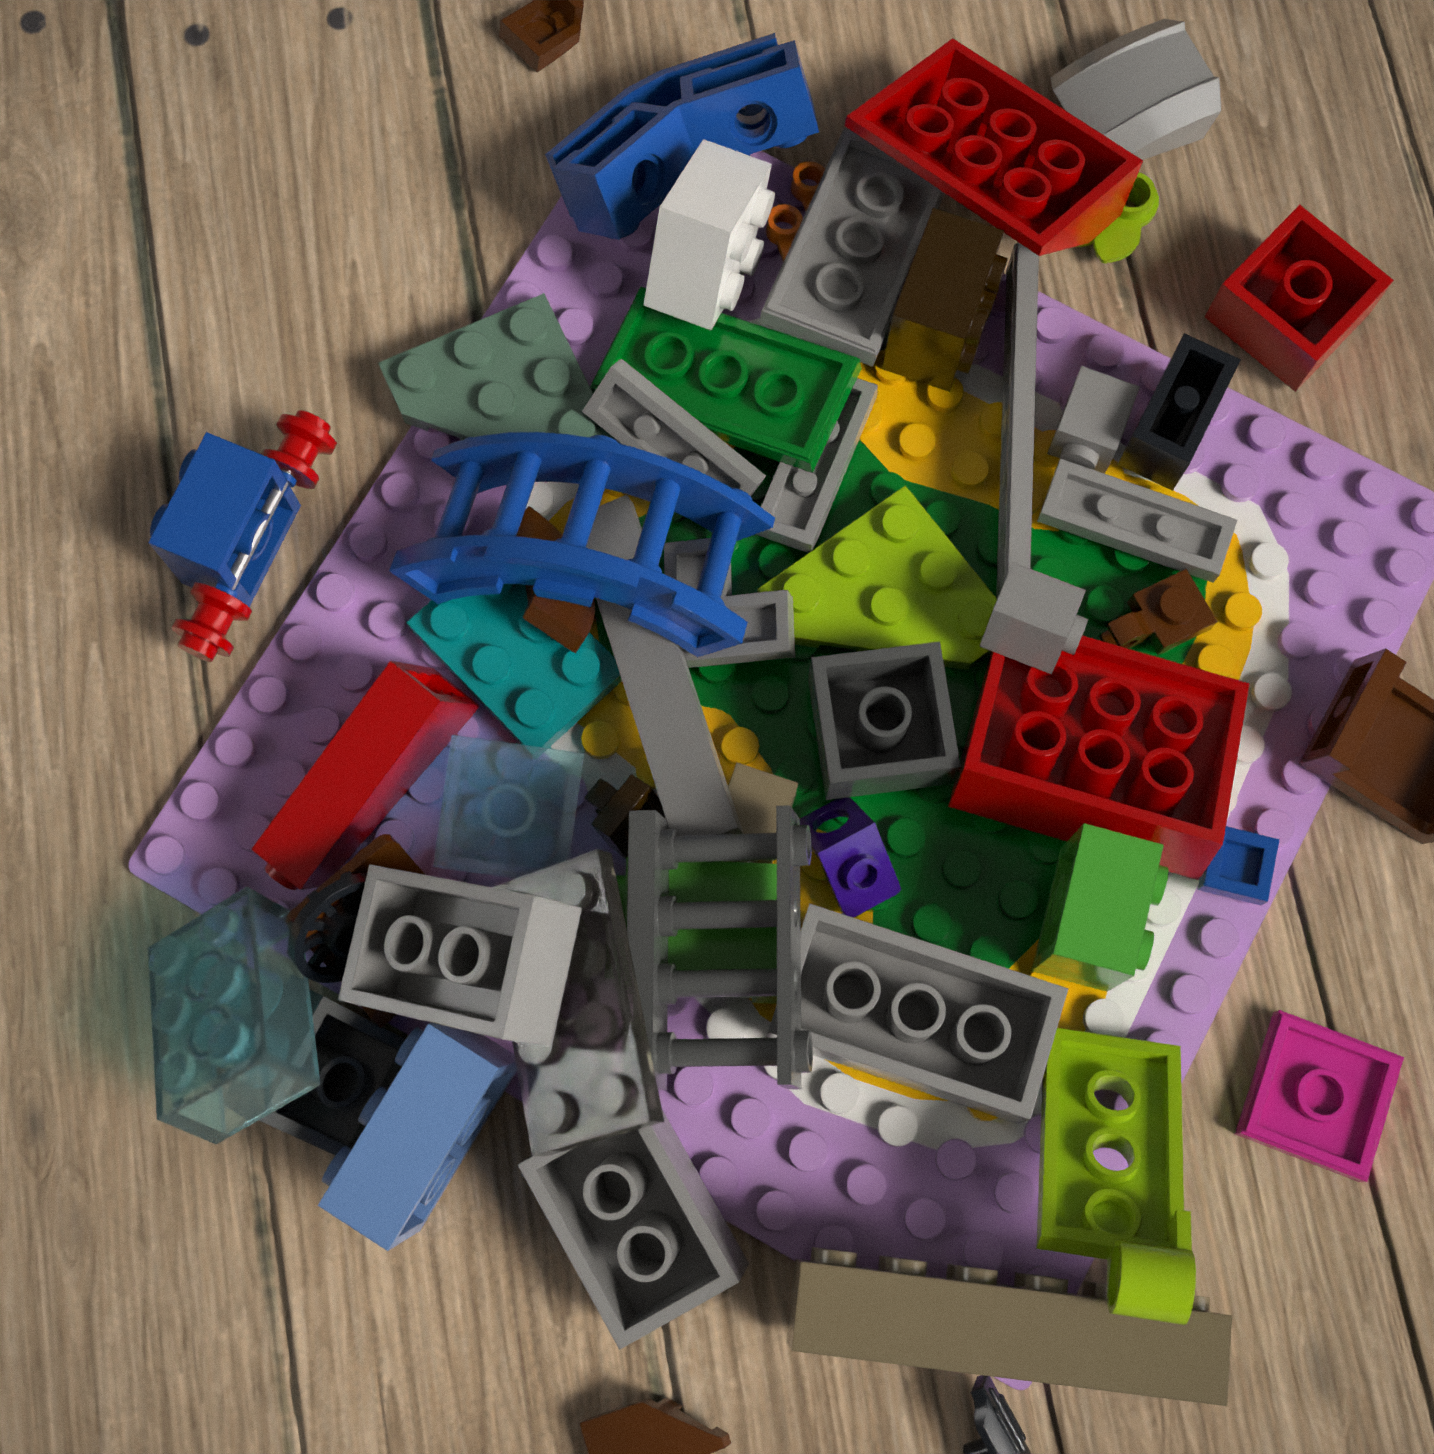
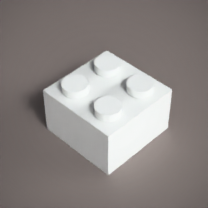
[643,139,775,330]

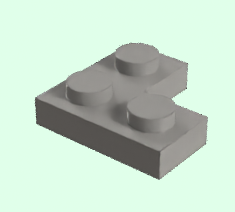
[664,538,795,668]

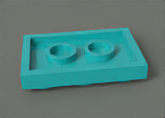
[406,584,622,760]

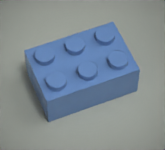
[318,1023,523,1251]

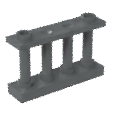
[625,805,813,1091]

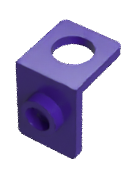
[800,797,901,918]

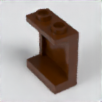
[1299,648,1434,844]

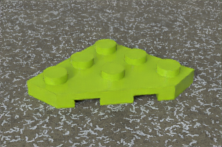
[757,485,997,670]

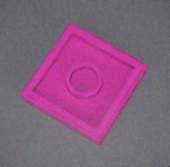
[1235,1010,1404,1182]

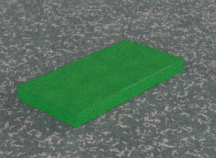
[590,286,862,473]

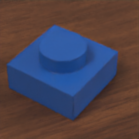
[1198,826,1280,906]

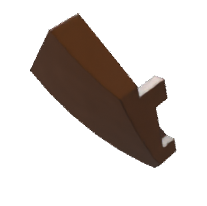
[499,0,584,73]
[579,1397,731,1454]

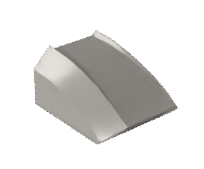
[1050,19,1221,160]

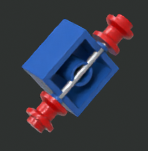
[148,410,337,662]

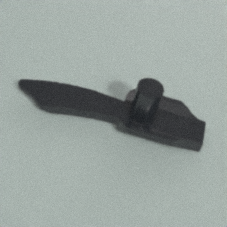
[963,1375,1031,1454]

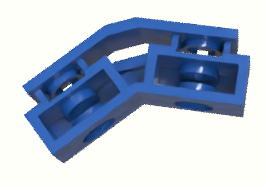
[545,33,819,240]

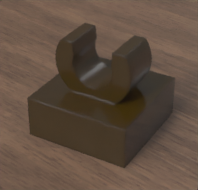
[584,774,665,859]

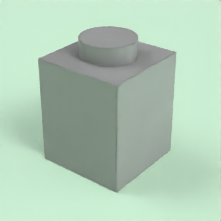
[1047,366,1140,474]
[980,562,1088,674]

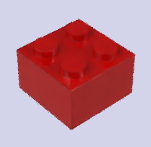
[1204,204,1394,392]

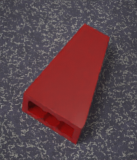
[251,661,480,890]

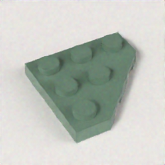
[378,293,615,440]

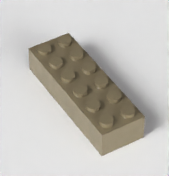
[786,1247,1232,1406]

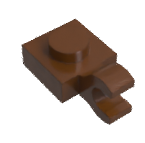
[1099,569,1218,655]

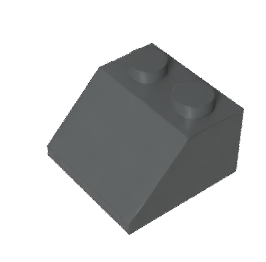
[220,978,406,1156]

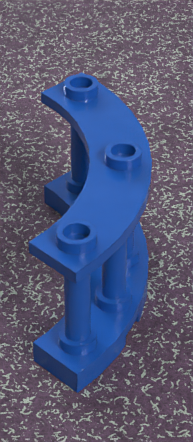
[389,432,775,658]

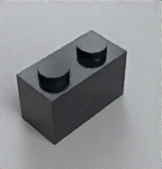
[1117,333,1241,491]

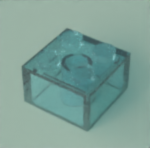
[433,734,584,885]

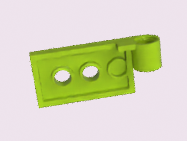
[1036,1028,1196,1325]

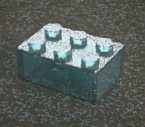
[148,886,320,1144]

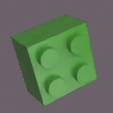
[1031,823,1169,992]

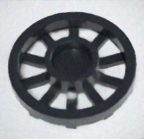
[287,871,367,983]

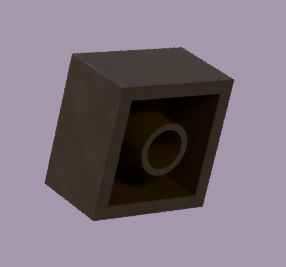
[882,208,1008,392]

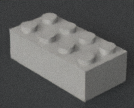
[766,903,1068,1124]

